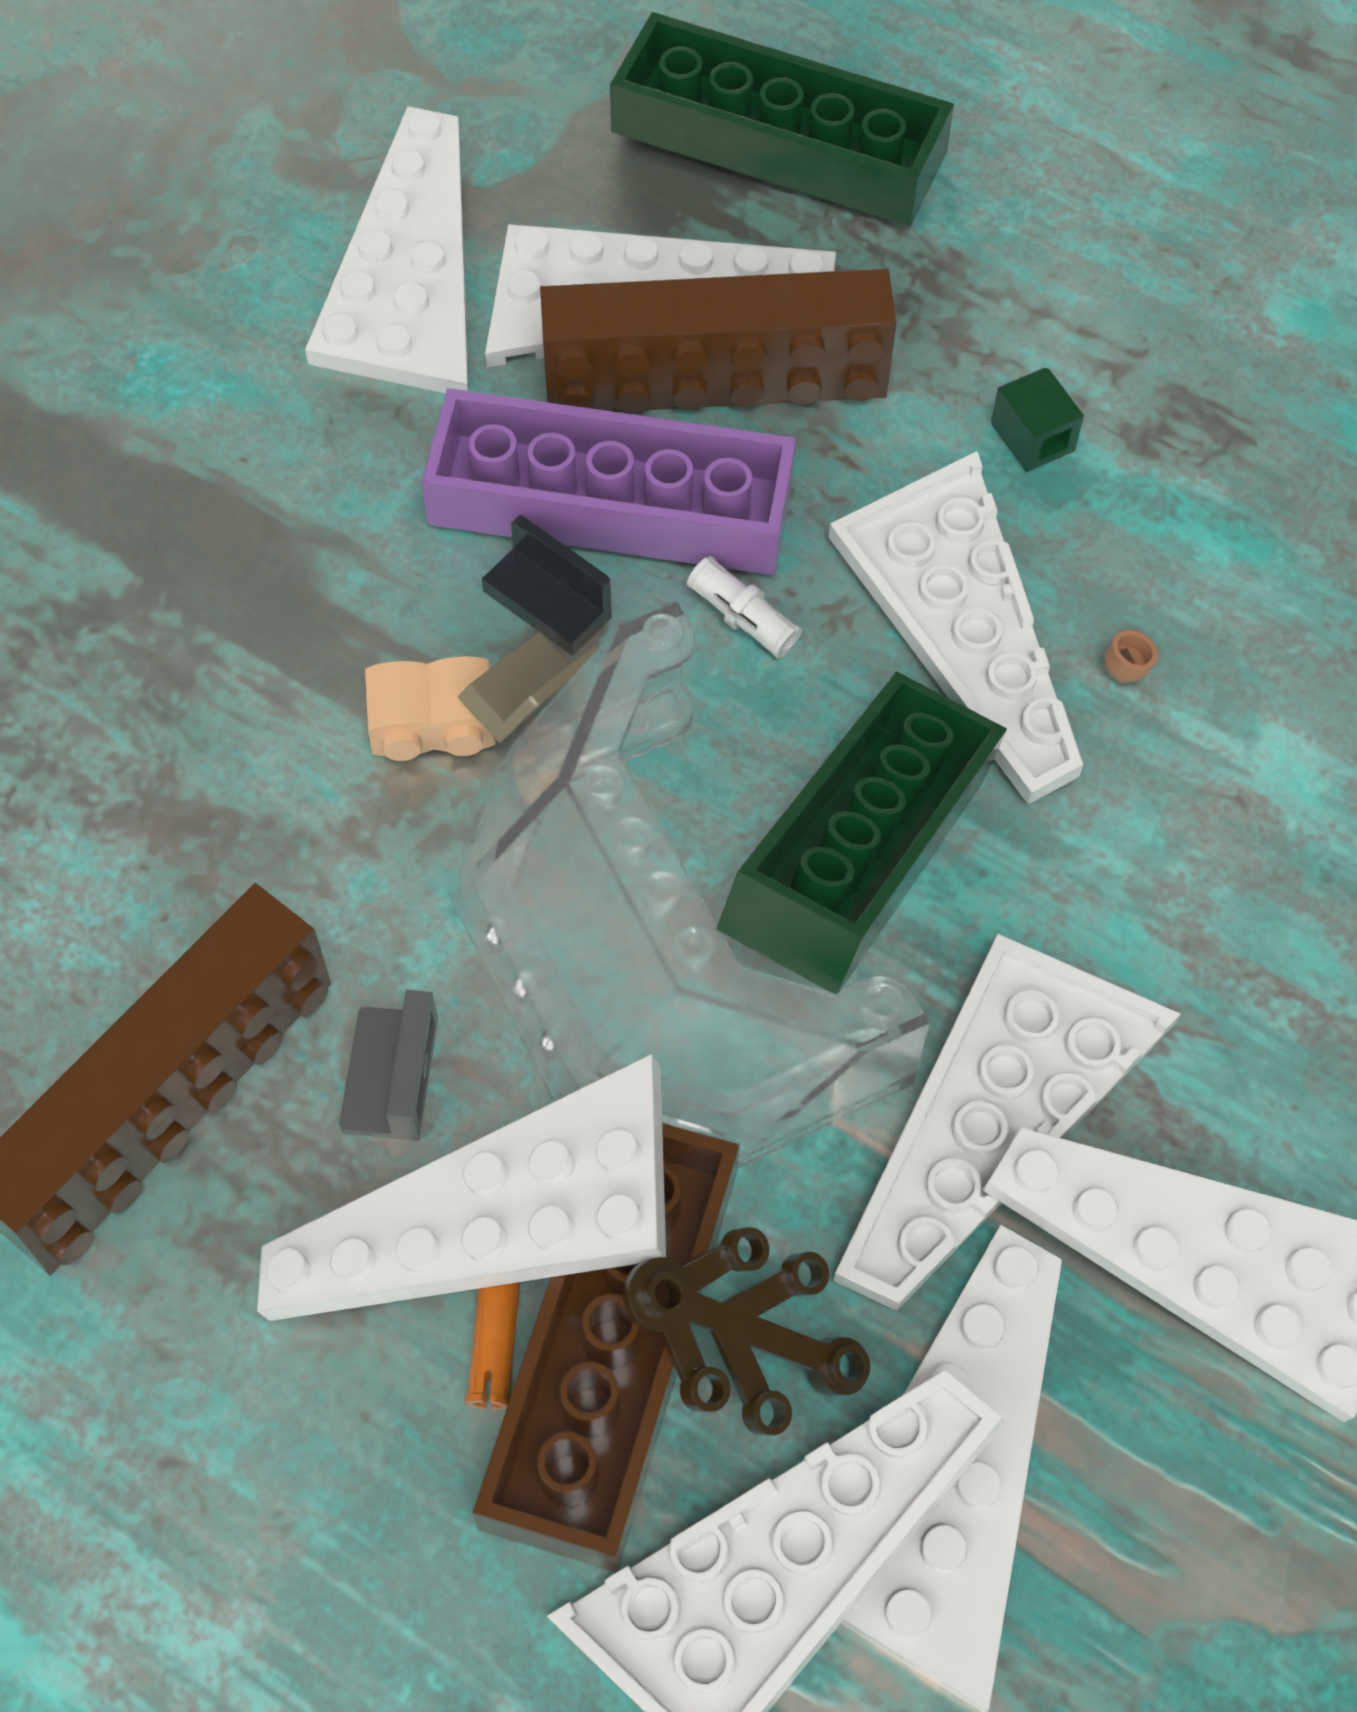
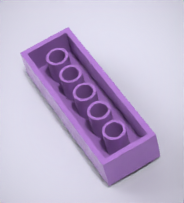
[421,388,796,576]

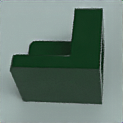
[991,368,1084,473]

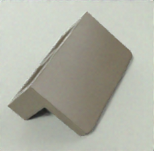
[458,631,604,744]

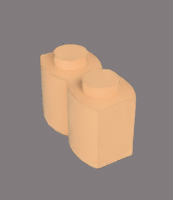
[365,656,496,761]

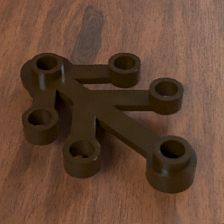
[623,1227,871,1435]

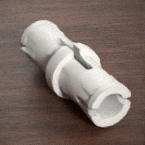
[687,556,802,659]

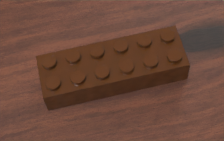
[540,268,897,413]
[0,883,332,1276]
[472,1123,740,1573]

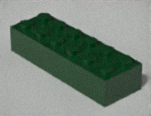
[610,12,954,226]
[716,671,1007,995]

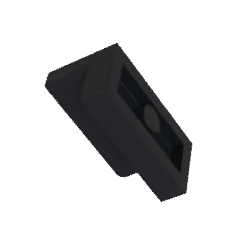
[482,515,612,656]

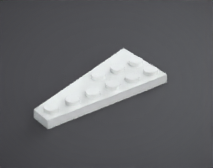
[305,106,469,394]
[485,224,836,368]
[828,451,1083,805]
[834,934,1180,1311]
[257,1054,666,1321]
[982,1127,1357,1423]
[841,1225,1062,1712]
[547,1369,1005,1712]

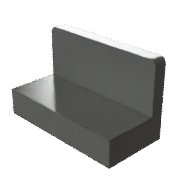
[339,990,438,1141]

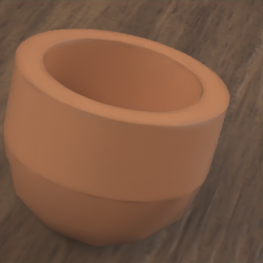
[1104,630,1158,683]

